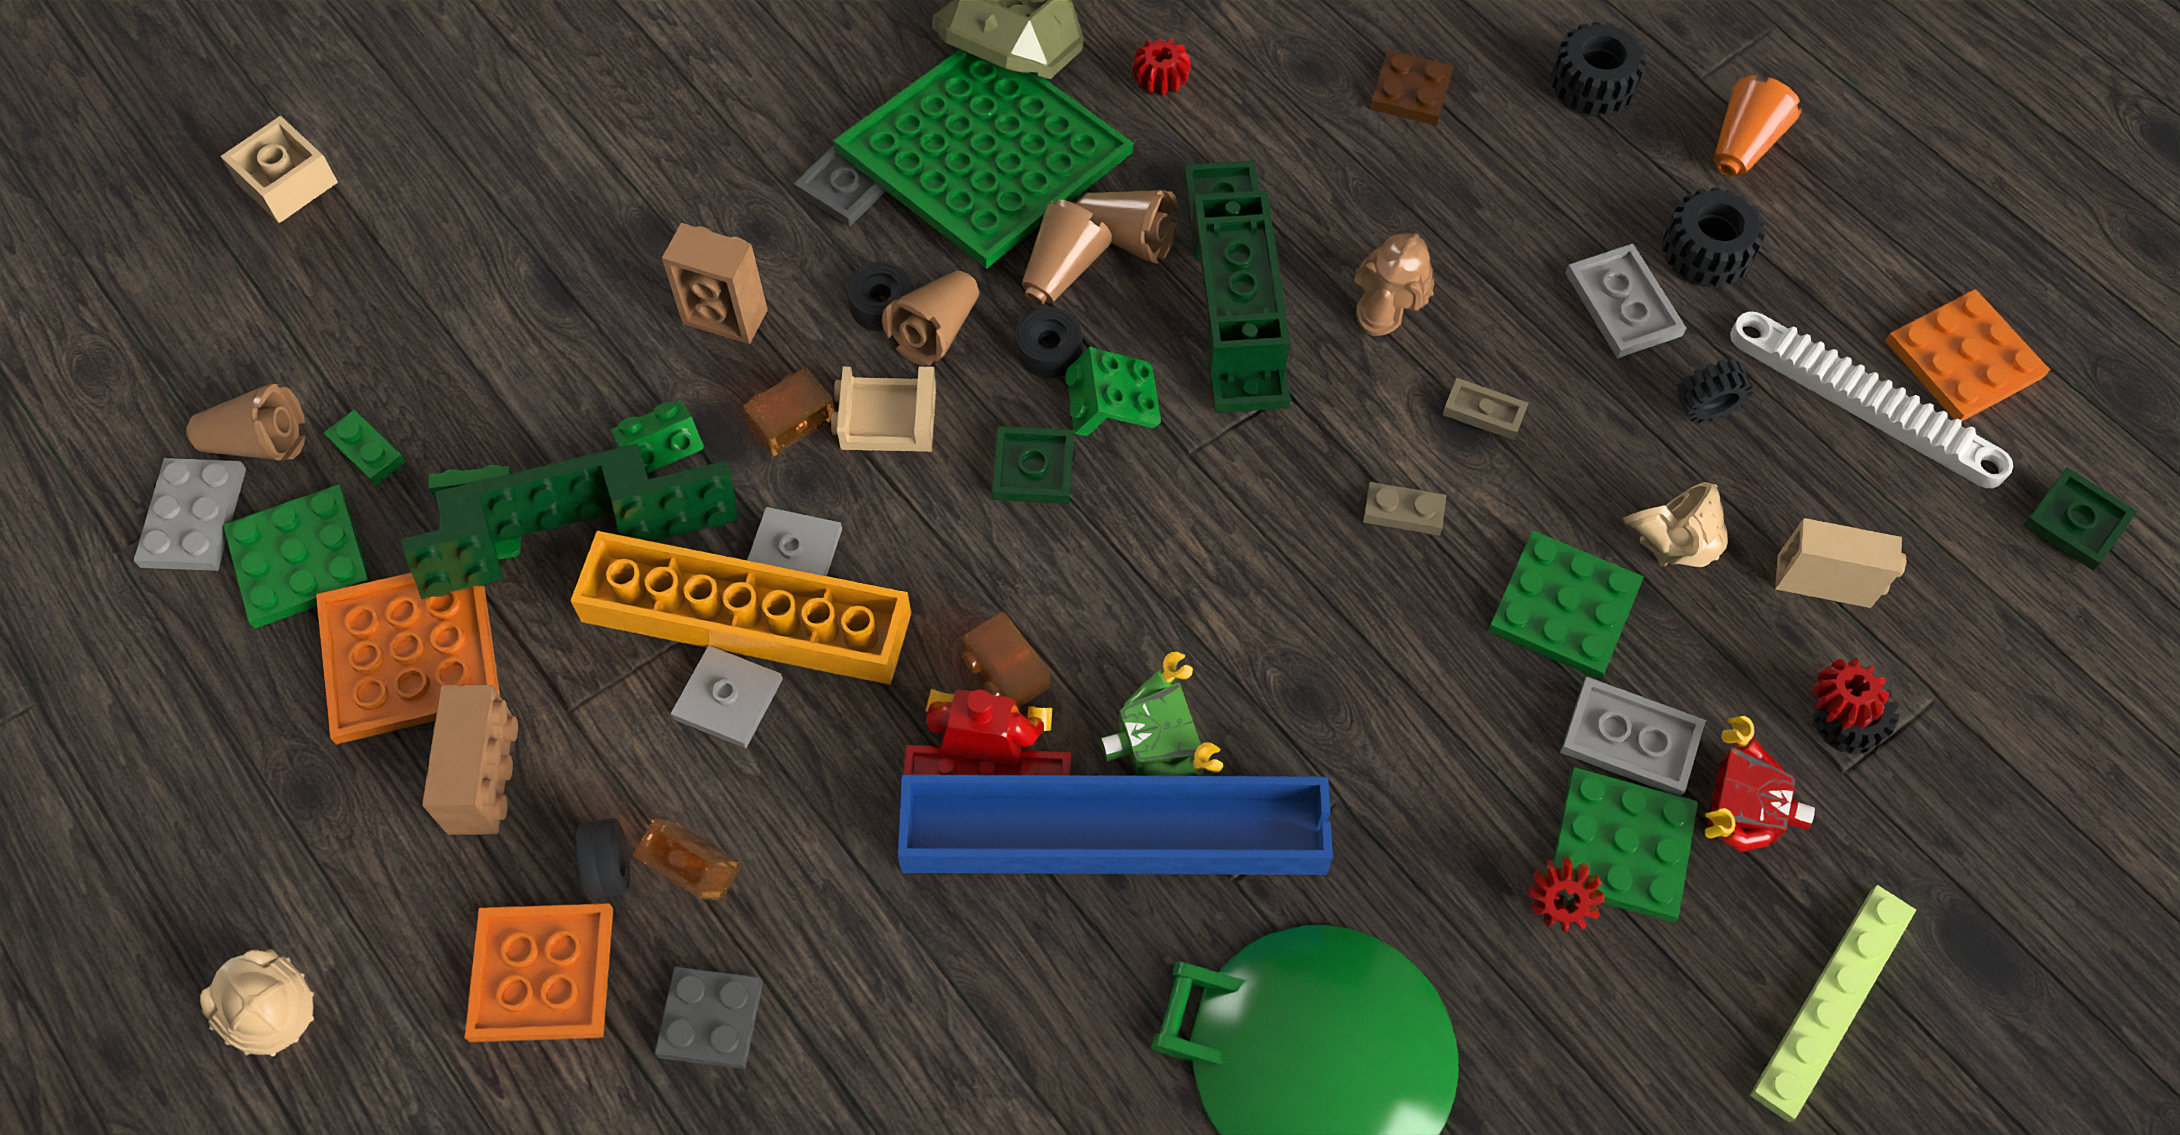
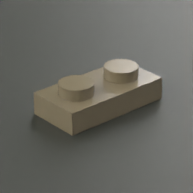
[1442,378,1529,441]
[1363,482,1447,536]

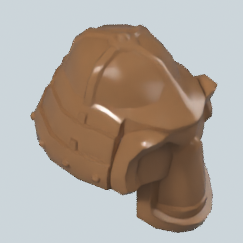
[1354,233,1435,336]

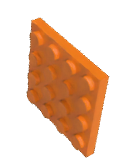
[316,573,500,744]

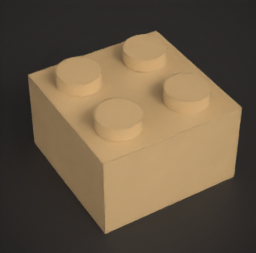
[221,116,338,223]

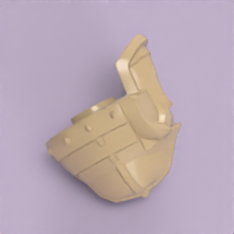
[1623,482,1728,567]
[200,949,314,1056]

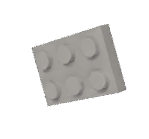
[1565,244,1686,358]
[134,458,246,571]
[1560,677,1706,797]

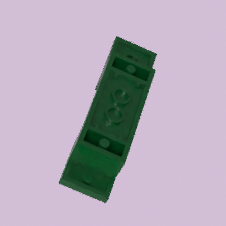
[1184,160,1291,413]
[401,444,738,599]

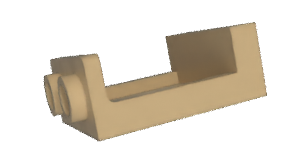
[831,366,936,452]

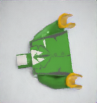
[1100,652,1223,776]

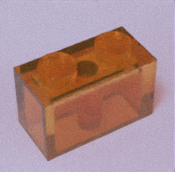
[743,367,835,457]
[962,610,1050,708]
[633,818,743,901]

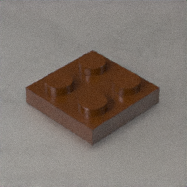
[1370,50,1454,126]

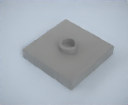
[747,507,842,576]
[671,645,783,748]

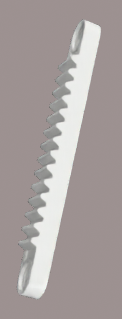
[1730,312,2013,488]

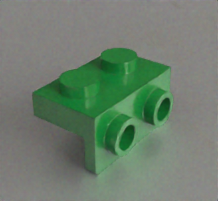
[610,400,704,474]

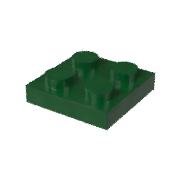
[992,426,1074,504]
[2023,467,2137,570]

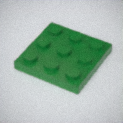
[223,484,371,629]
[1488,530,1644,680]
[1553,767,1698,923]

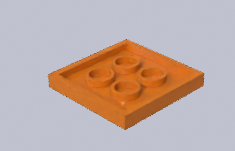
[1885,289,2050,422]
[465,904,613,1042]

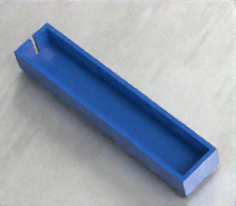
[898,775,1333,875]

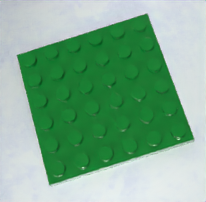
[833,49,1134,269]

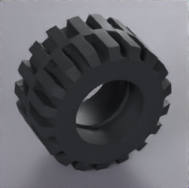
[1551,22,1647,116]
[1662,188,1766,287]

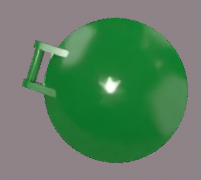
[1151,925,1458,1135]

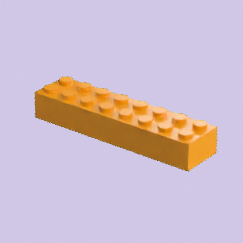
[571,531,911,685]

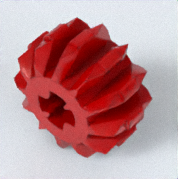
[1132,36,1191,97]
[1811,657,1890,730]
[1528,857,1604,933]

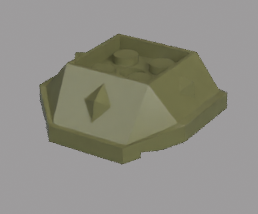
[932,0,1084,79]

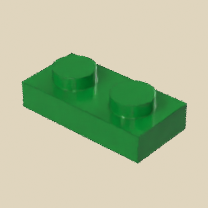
[323,410,405,486]

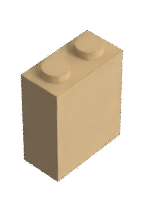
[1775,518,1906,608]

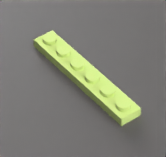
[1750,885,1916,1123]

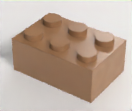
[662,223,768,344]
[422,685,518,835]

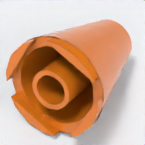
[1713,75,1802,177]

